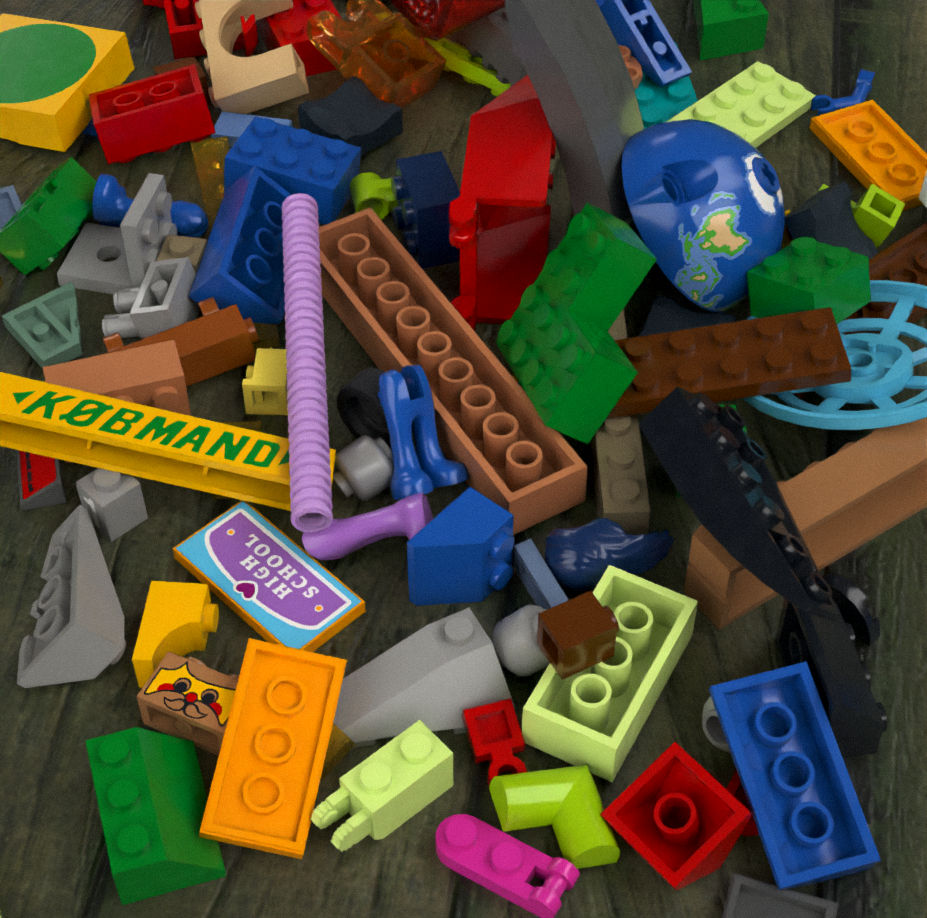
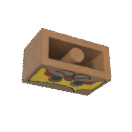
[136,651,239,756]

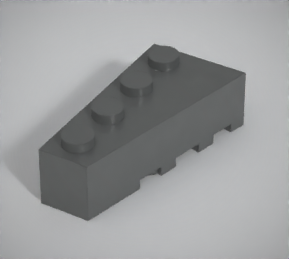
[456,0,528,87]

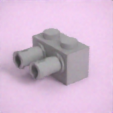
[102,257,200,339]

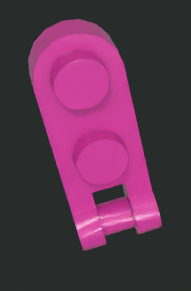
[435,814,580,918]

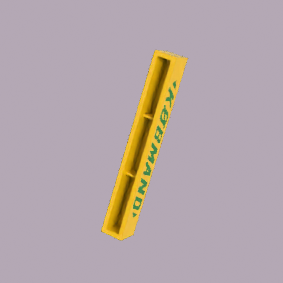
[0,372,336,511]

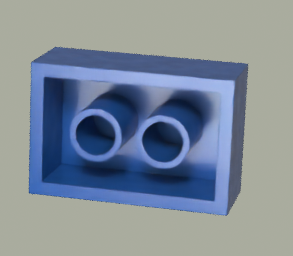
[224,116,361,225]

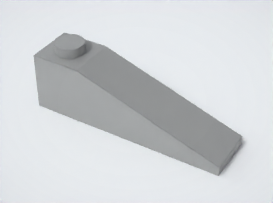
[327,607,515,752]

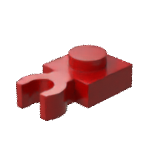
[462,698,527,786]

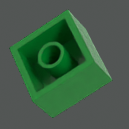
[747,237,871,324]

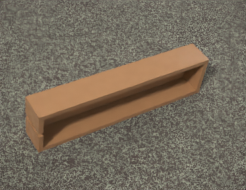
[684,417,927,630]

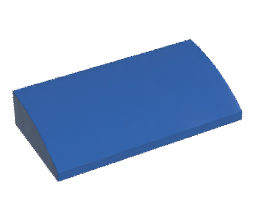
[708,662,881,890]

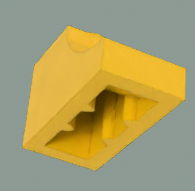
[132,581,219,687]

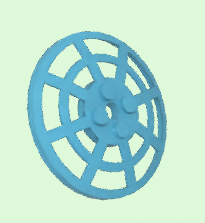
[743,280,927,430]

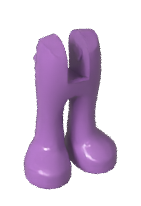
[302,492,433,560]

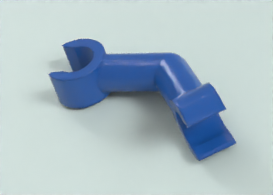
[810,69,875,116]

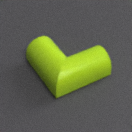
[489,764,620,869]

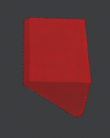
[600,742,752,891]

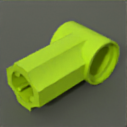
[349,172,398,220]

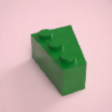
[693,0,769,61]
[0,157,96,275]

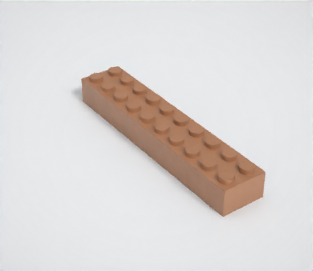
[318,207,587,535]

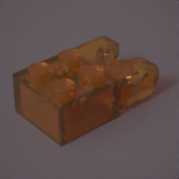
[307,0,447,109]

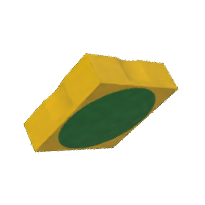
[0,13,135,152]

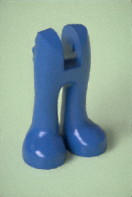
[92,173,208,238]
[378,365,469,500]

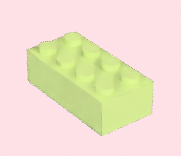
[522,565,698,782]

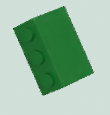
[85,727,226,905]

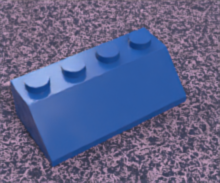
[188,166,291,325]

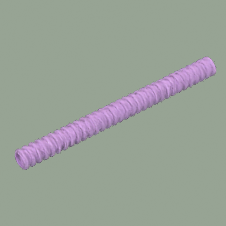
[281,193,333,533]

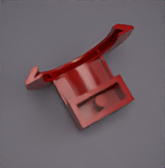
[163,0,258,59]

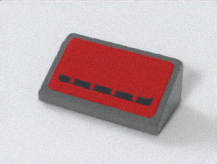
[16,450,67,510]

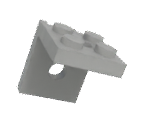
[57,173,177,295]

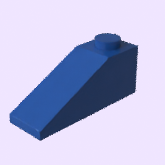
[600,0,692,87]

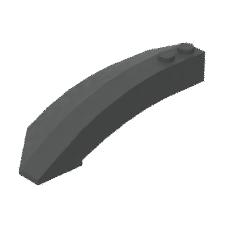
[505,0,645,244]

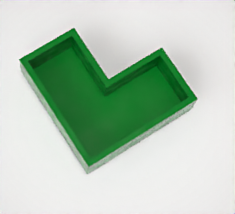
[495,202,657,444]

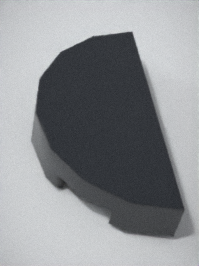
[822,572,880,646]

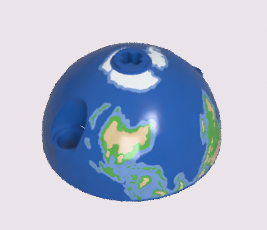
[622,119,785,313]

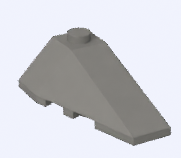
[17,504,126,688]

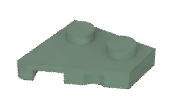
[2,282,82,369]

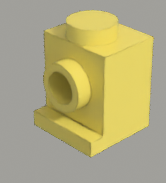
[242,348,288,416]

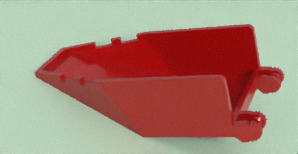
[449,75,556,331]

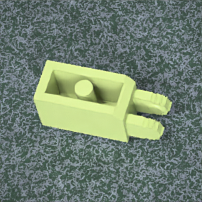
[310,720,454,852]

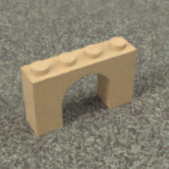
[195,0,309,114]

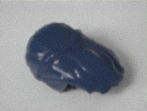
[544,517,674,592]

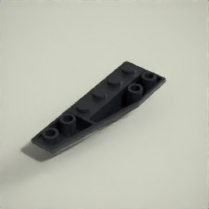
[639,386,840,621]

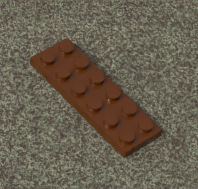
[606,307,852,419]

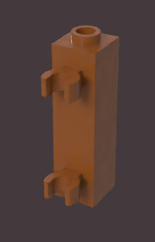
[102,297,259,387]

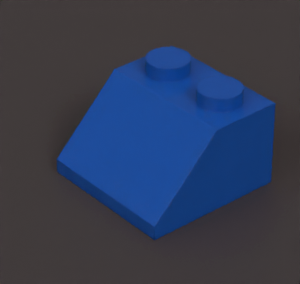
[407,487,514,606]

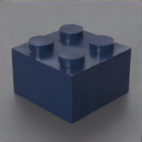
[391,151,460,269]

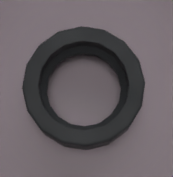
[336,368,414,451]

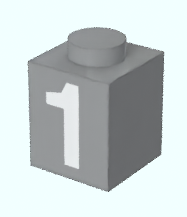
[76,468,148,542]

